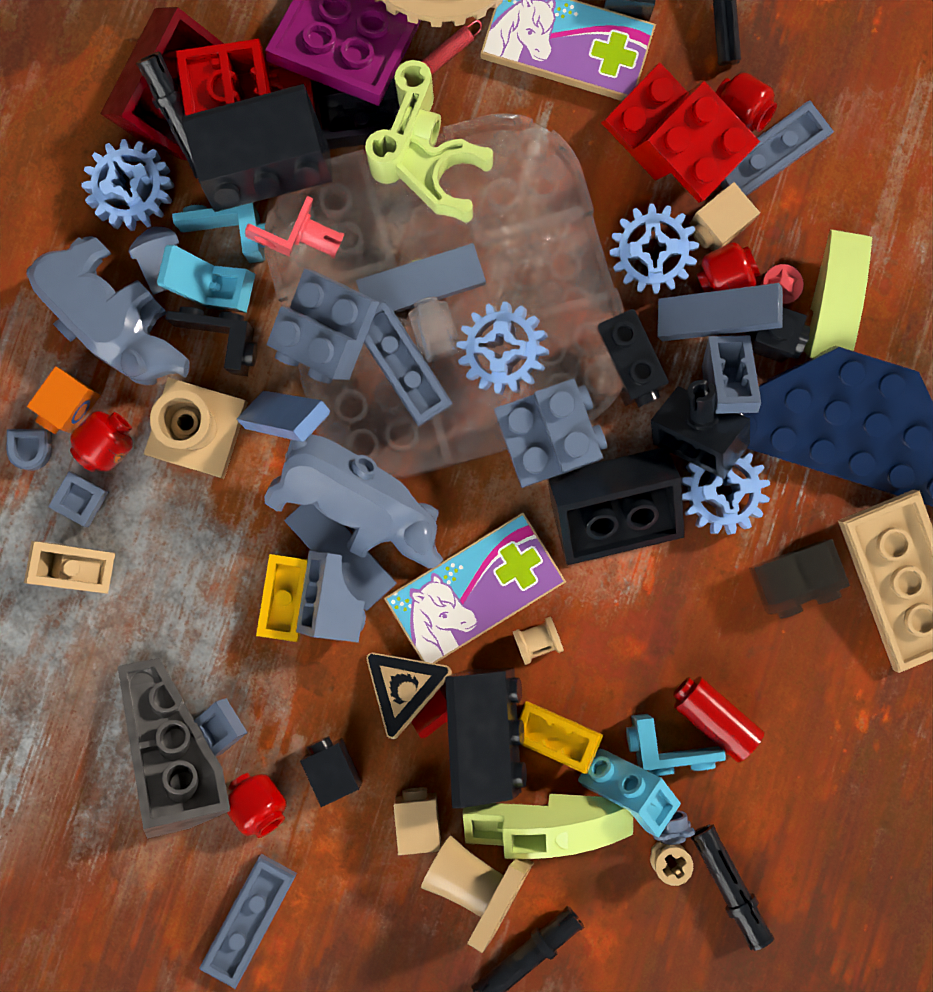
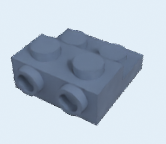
[266,268,379,384]
[494,378,607,488]

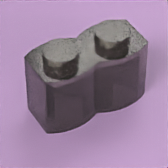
[749,539,850,619]

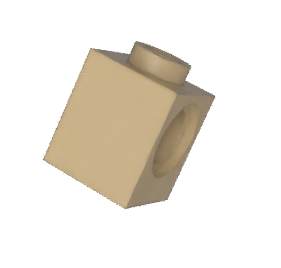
[689,182,760,251]
[394,787,441,855]

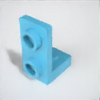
[578,749,681,838]

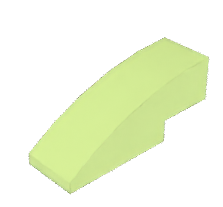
[804,229,872,358]

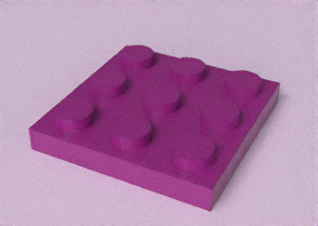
[265,0,422,106]

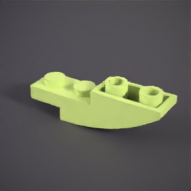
[462,794,633,859]

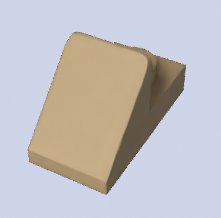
[24,541,115,594]

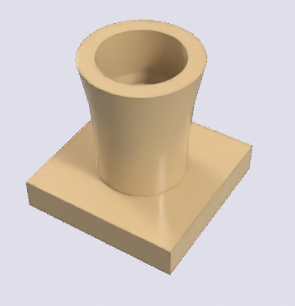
[143,377,248,479]
[421,836,534,953]

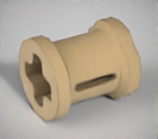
[513,616,564,665]
[650,841,693,886]

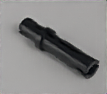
[136,51,198,179]
[690,824,774,951]
[471,905,585,992]

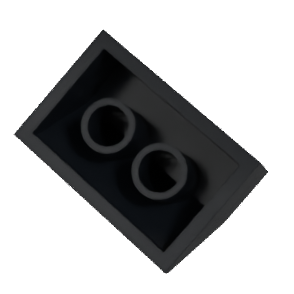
[182,84,333,212]
[547,446,685,566]
[445,668,527,808]

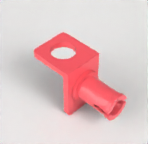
[245,196,345,258]

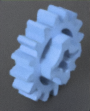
[82,139,174,231]
[610,204,699,294]
[456,302,549,395]
[681,453,770,535]

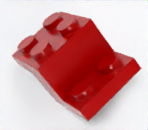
[176,39,317,116]
[601,62,760,203]

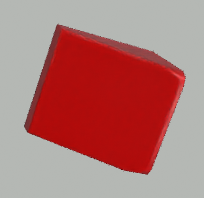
[411,689,448,739]

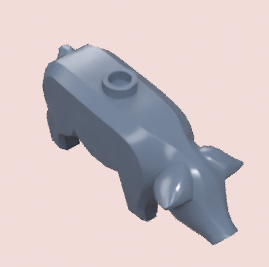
[26,236,190,385]
[264,434,443,568]

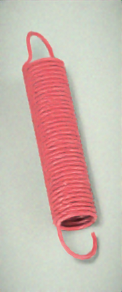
[421,20,482,75]

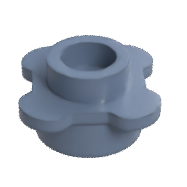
[653,811,695,845]

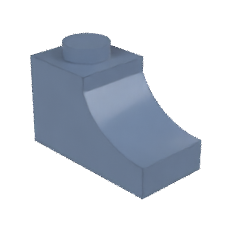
[702,335,761,414]
[296,550,366,642]

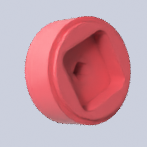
[760,264,804,307]

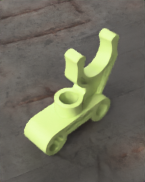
[365,60,493,223]

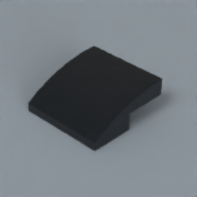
[316,75,400,149]

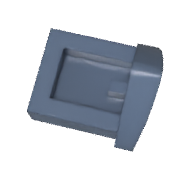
[128,227,179,295]

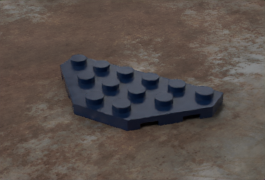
[742,345,933,507]

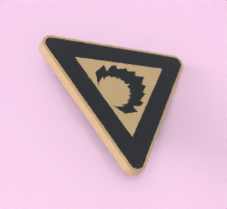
[366,652,452,739]

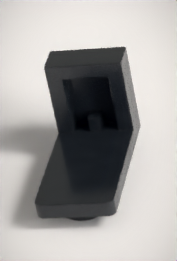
[166,307,258,376]
[597,309,669,408]

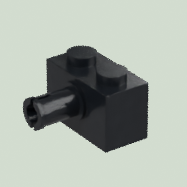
[651,380,750,479]

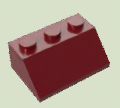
[100,7,224,161]

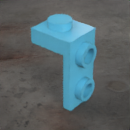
[172,203,268,263]
[157,245,256,313]
[626,714,726,776]

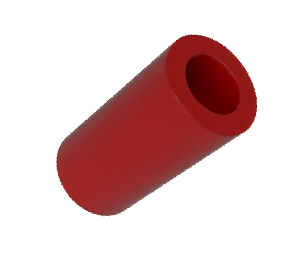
[673,676,765,763]

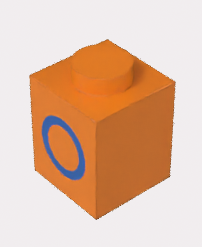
[26,366,101,434]

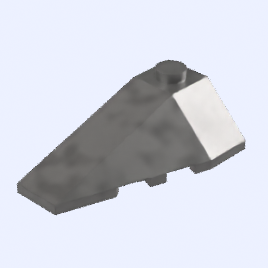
[117,658,230,838]

